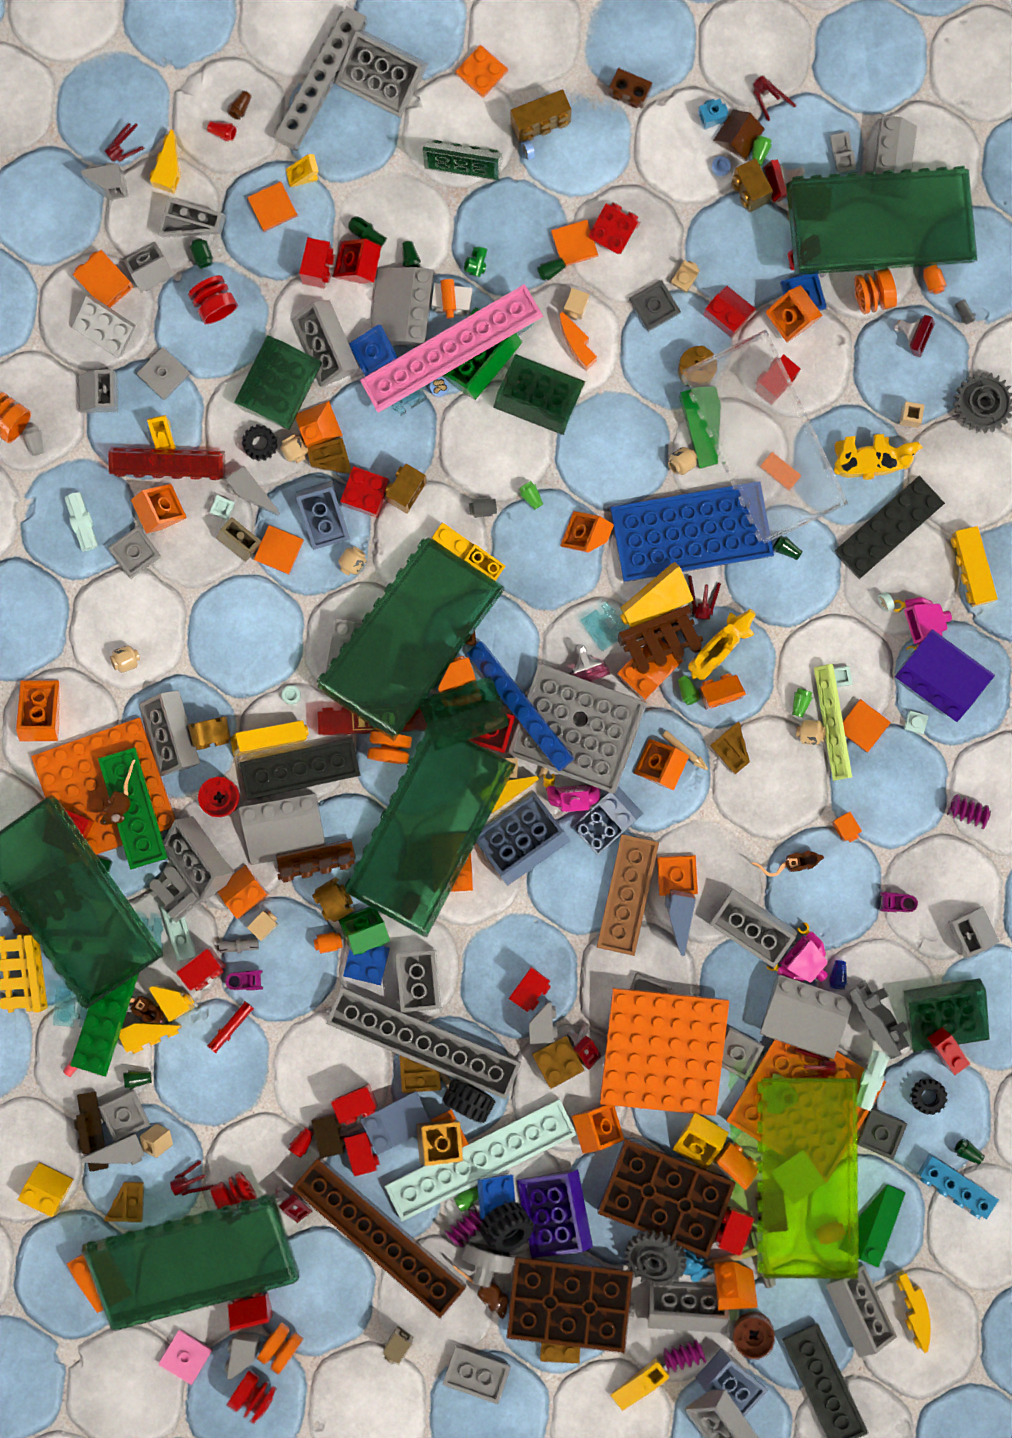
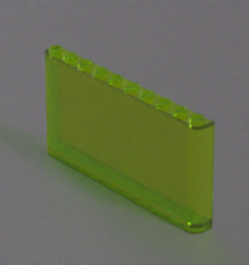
[757,1078,859,1279]

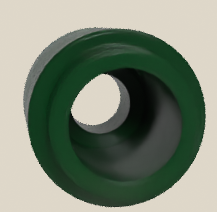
[189,239,213,269]

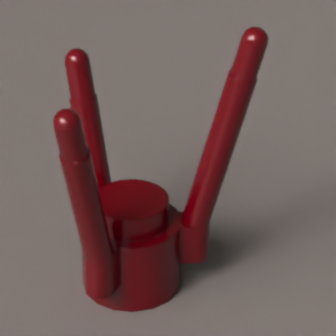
[752,75,796,121]
[104,123,144,162]
[688,575,721,620]
[788,1048,836,1082]
[170,1160,214,1196]

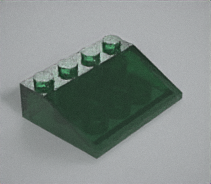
[423,140,502,181]
[234,335,323,430]
[493,354,586,435]
[418,676,509,751]
[904,978,990,1052]

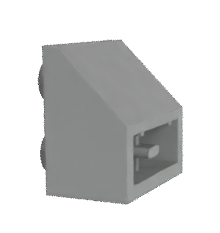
[81,162,128,200]
[79,369,118,413]
[948,906,1000,958]
[529,1002,557,1044]
[225,1332,261,1380]

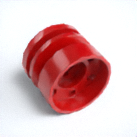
[188,275,238,325]
[198,777,240,817]
[210,1172,259,1224]
[226,1369,277,1424]

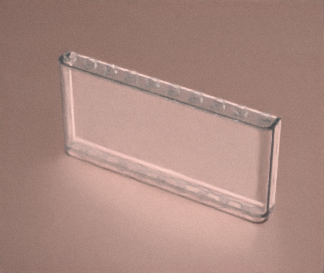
[681,330,848,544]

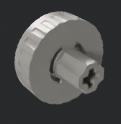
[462,1242,515,1287]

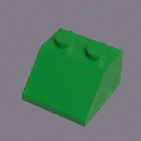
[338,905,390,955]

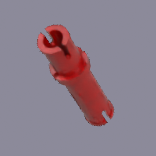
[207,1001,254,1053]

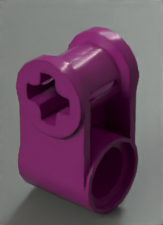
[879,892,918,913]
[225,970,263,990]

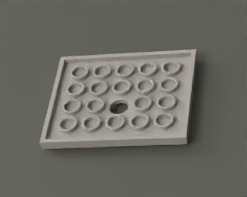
[508,663,647,794]

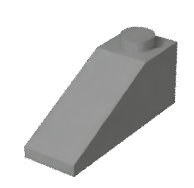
[226,466,280,516]
[81,1133,145,1165]

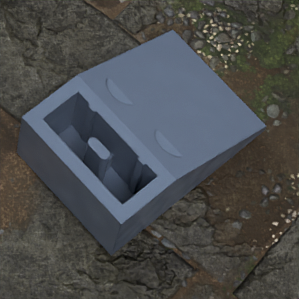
[572,786,644,855]

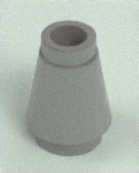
[23,426,44,456]

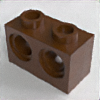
[608,68,653,109]

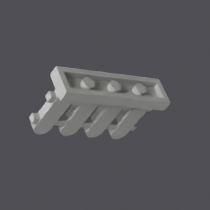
[150,862,234,923]

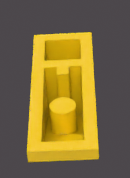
[479,776,539,814]

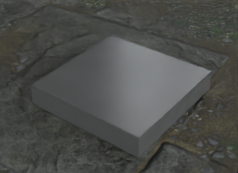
[629,280,681,332]
[856,1109,907,1160]

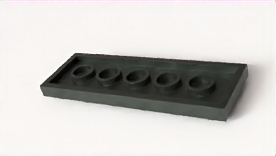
[834,475,945,579]
[240,738,361,800]
[782,1323,869,1438]

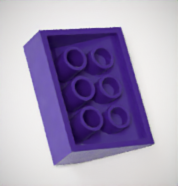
[895,629,995,722]
[517,1169,593,1258]

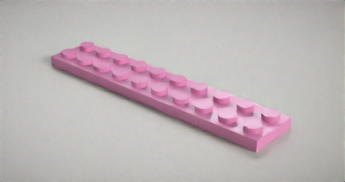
[360,284,543,413]

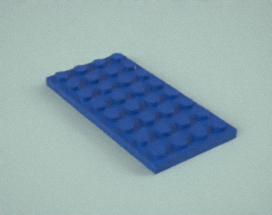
[610,481,774,582]

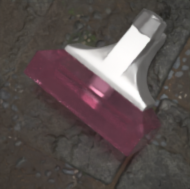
[569,645,610,681]

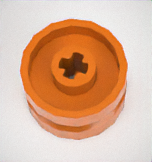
[367,731,412,765]
[256,1322,304,1375]

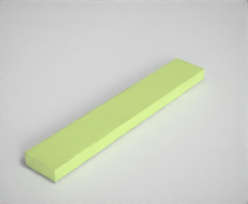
[814,664,852,781]

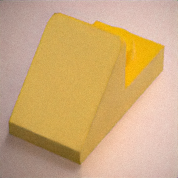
[285,154,319,187]
[147,415,176,454]

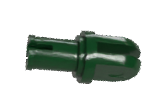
[348,216,387,247]

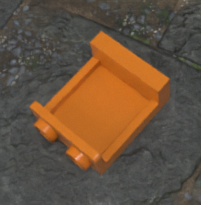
[73,250,134,308]

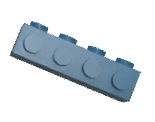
[917,1154,999,1220]

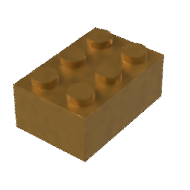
[510,89,572,143]

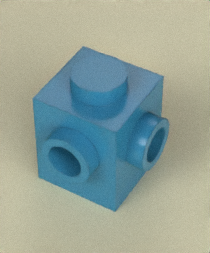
[698,99,728,130]

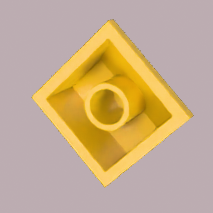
[149,985,195,1022]
[672,1113,729,1169]
[17,1162,74,1217]

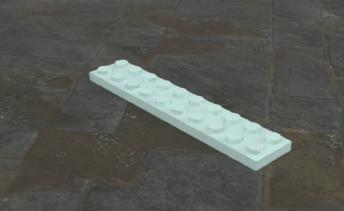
[385,1099,577,1221]

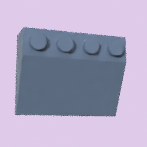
[472,792,570,886]

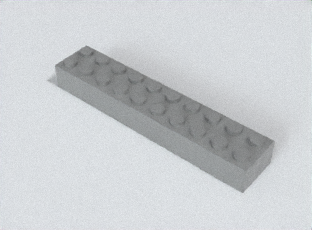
[326,987,521,1099]

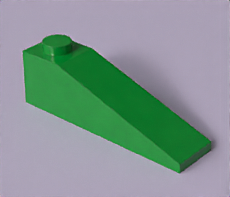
[679,387,721,469]
[839,1184,906,1268]

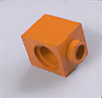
[831,812,862,843]

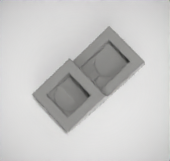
[829,132,856,173]

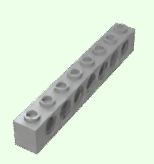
[274,6,367,152]

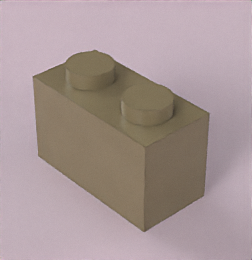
[216,517,261,562]
[382,1326,413,1365]

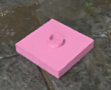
[158,1329,213,1385]

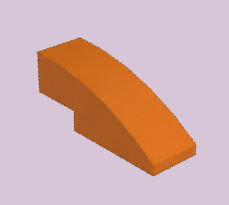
[559,311,597,371]

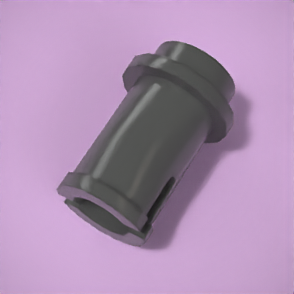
[954,299,976,325]

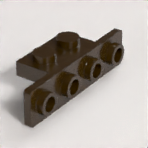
[74,1091,109,1172]

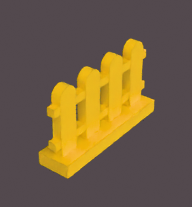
[0,932,48,1013]

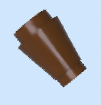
[227,91,252,120]

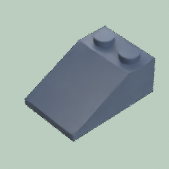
[296,480,350,550]
[664,890,696,956]
[360,1091,431,1155]
[696,1348,768,1417]

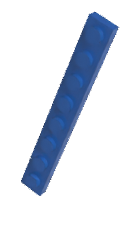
[466,641,575,771]

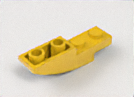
[431,522,505,582]
[895,1271,931,1353]

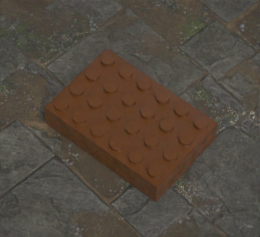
[597,1138,736,1257]
[506,1256,633,1353]

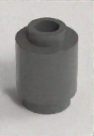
[469,497,497,518]

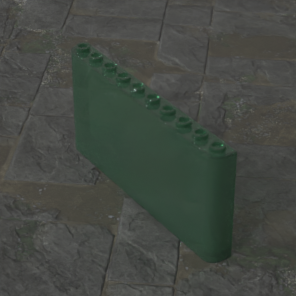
[786,166,978,275]
[317,537,505,741]
[345,722,516,937]
[0,795,163,1009]
[82,1194,300,1331]

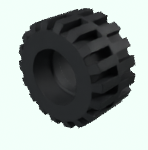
[442,1079,496,1123]
[480,1202,534,1254]

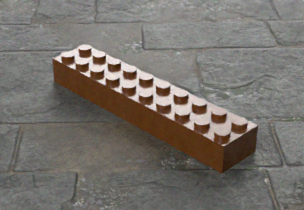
[291,1156,466,1319]

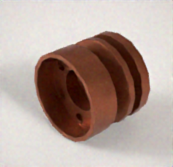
[733,1311,775,1359]

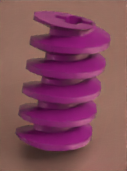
[947,794,991,830]
[444,1205,484,1247]
[663,1339,706,1374]

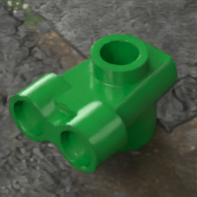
[464,247,487,277]

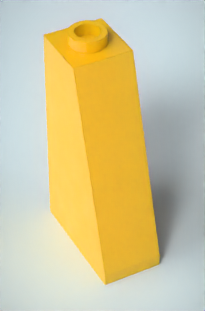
[620,562,693,628]
[230,720,309,757]

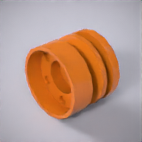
[854,268,897,315]
[0,392,31,443]

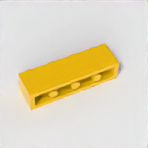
[951,526,998,607]

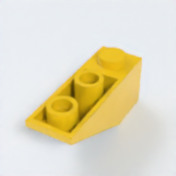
[149,129,181,194]
[119,1023,182,1054]
[610,1358,670,1411]

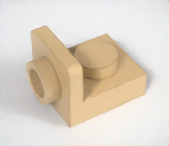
[671,260,700,293]

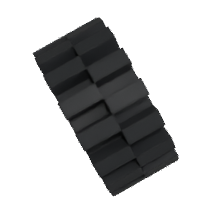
[242,425,278,461]
[910,1078,948,1115]

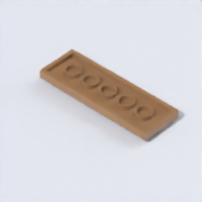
[596,834,659,956]

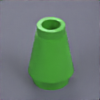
[752,136,772,166]
[519,481,543,510]
[677,676,700,705]
[792,688,813,718]
[453,1186,479,1212]

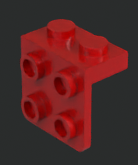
[589,202,641,254]

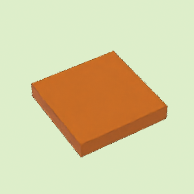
[247,182,298,232]
[551,220,598,266]
[254,525,304,575]
[843,699,891,753]
[657,855,698,896]

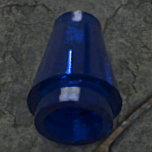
[828,960,848,990]

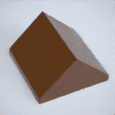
[713,109,765,161]

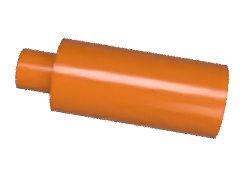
[440,279,456,319]

